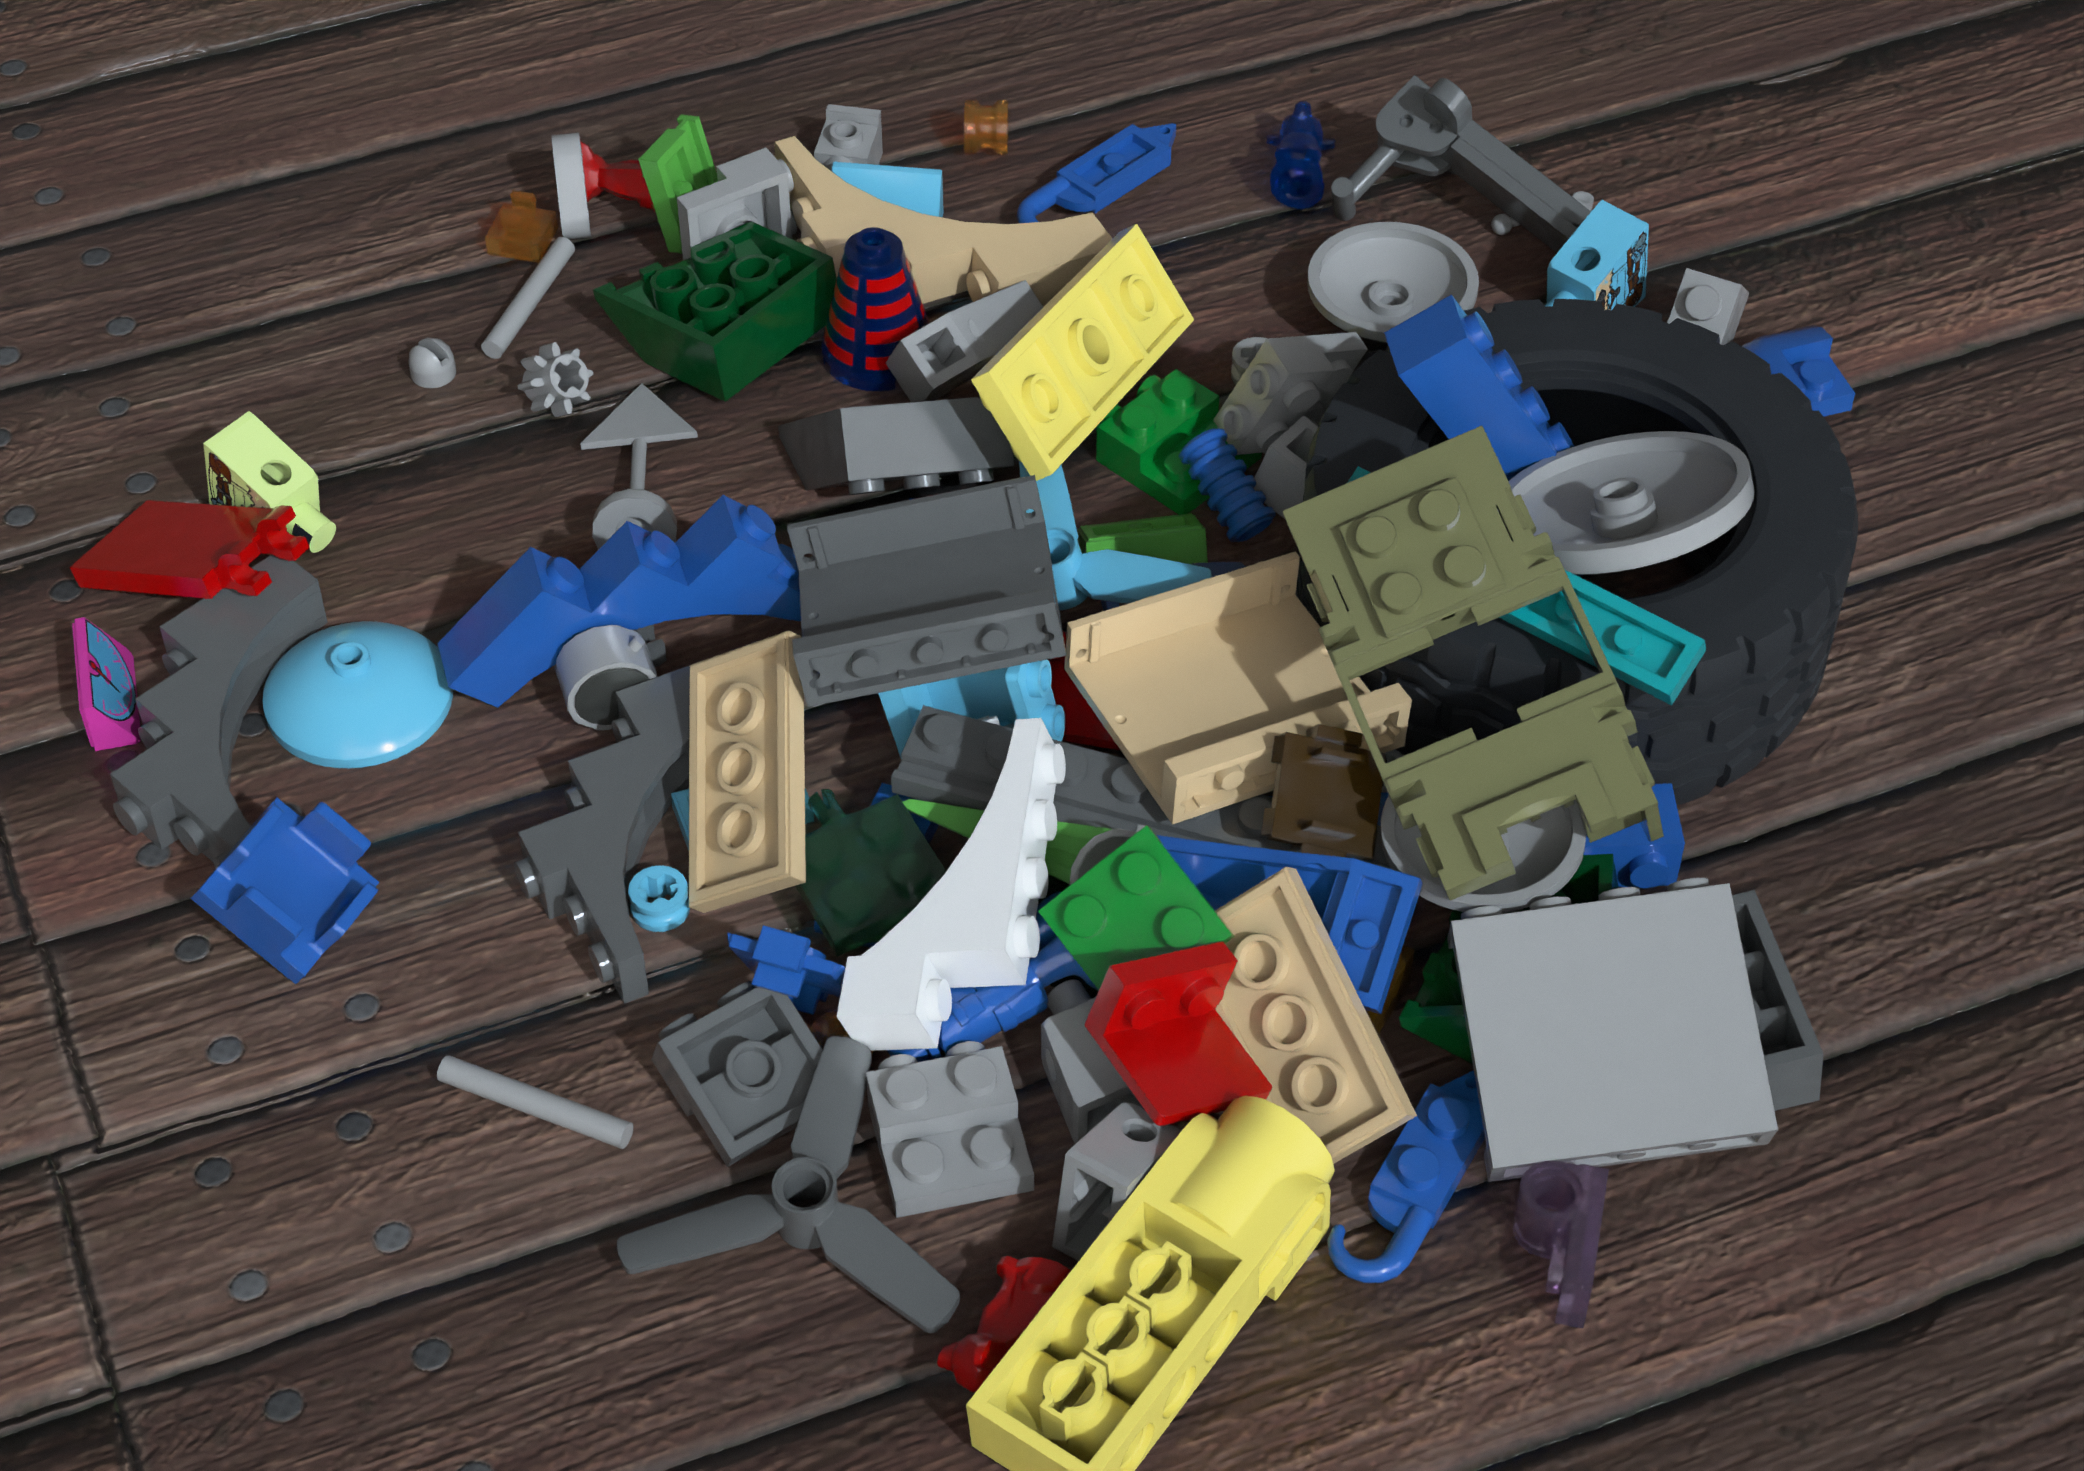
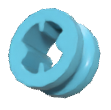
[628,866,690,932]

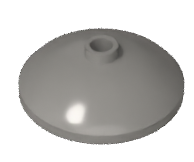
[1307,222,1479,343]
[1381,796,1586,913]

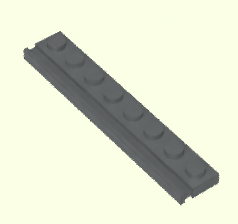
[891,705,1391,869]

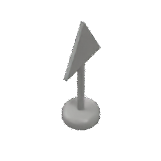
[580,383,698,550]

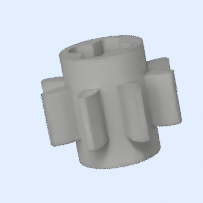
[517,342,594,417]

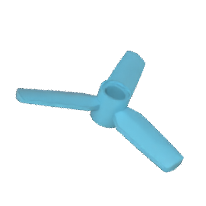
[1019,461,1212,610]

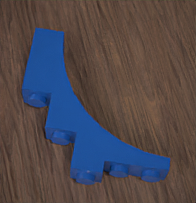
[438,495,801,708]

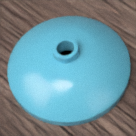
[262,621,453,769]

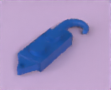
[1016,123,1176,223]
[1327,1070,1485,1283]

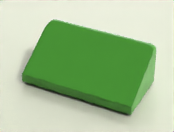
[1077,513,1208,564]

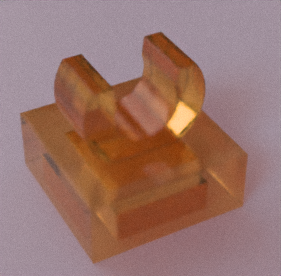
[485,190,558,263]

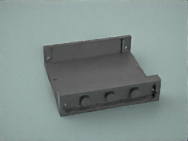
[787,475,1066,707]

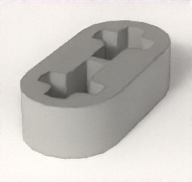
[552,132,591,240]

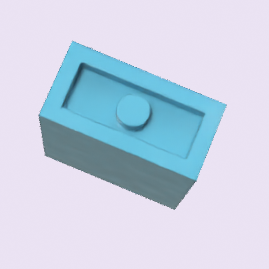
[878,659,1065,757]

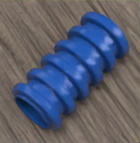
[1179,429,1276,542]

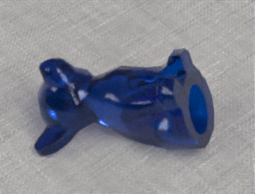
[1266,101,1336,209]

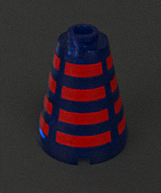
[821,227,929,391]

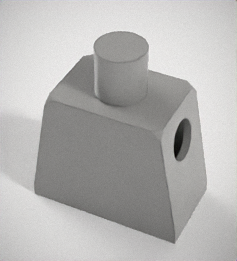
[1041,979,1144,1144]
[1052,1103,1187,1261]

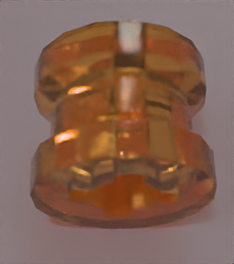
[964,100,1009,154]

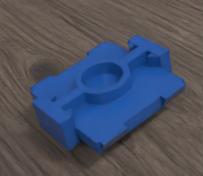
[727,925,845,1015]

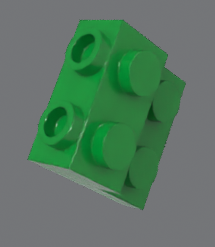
[1096,369,1262,515]

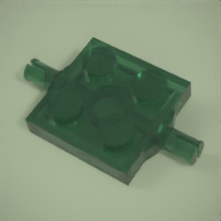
[795,789,946,957]

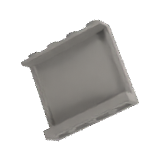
[1447,878,1778,1182]

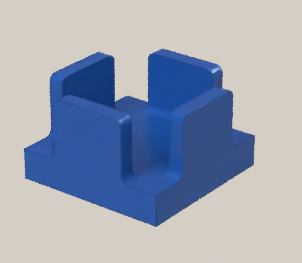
[190,797,379,984]

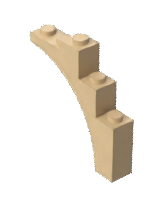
[775,136,1113,308]

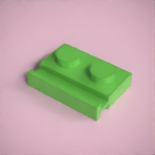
[638,114,718,254]

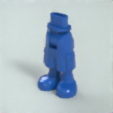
[887,891,1099,1062]

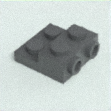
[651,981,823,1167]

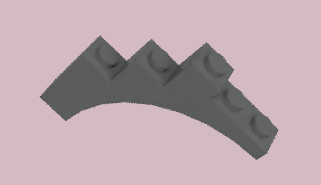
[110,555,328,868]
[514,642,754,1004]

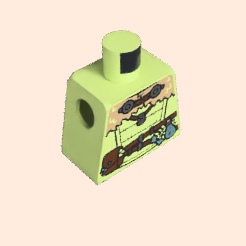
[203,411,336,555]

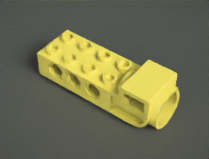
[966,1096,1335,1471]

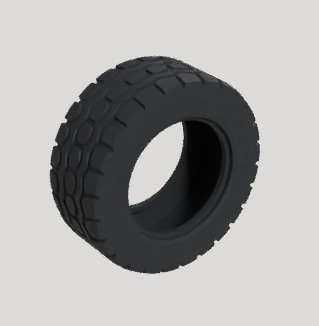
[1296,299,1858,805]

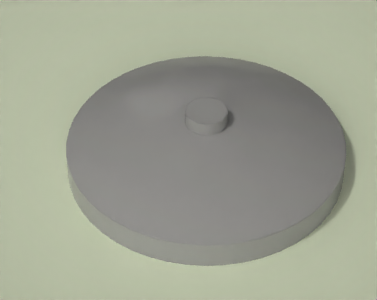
[1497,431,1754,574]

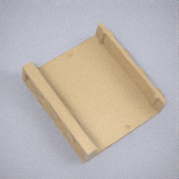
[1064,552,1412,825]

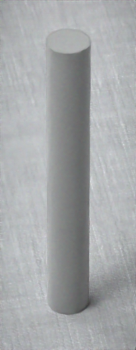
[481,237,575,359]
[437,1055,634,1149]

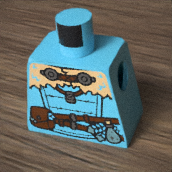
[1545,200,1649,310]

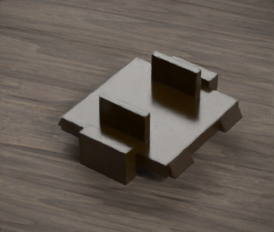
[1261,724,1387,861]

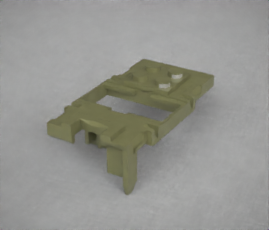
[1282,426,1664,901]

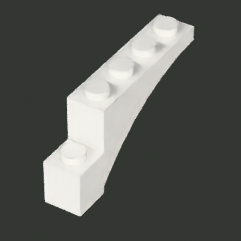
[836,718,1066,1051]

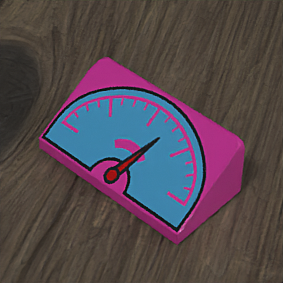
[72,617,141,751]

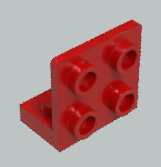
[1084,941,1272,1126]

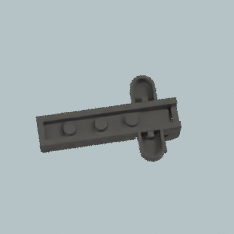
[1331,75,1591,253]

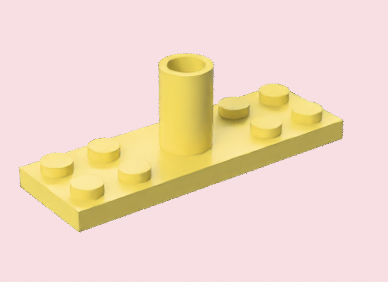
[971,224,1194,481]

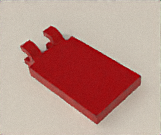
[70,500,310,599]

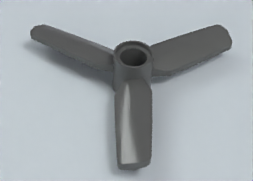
[617,1036,960,1333]

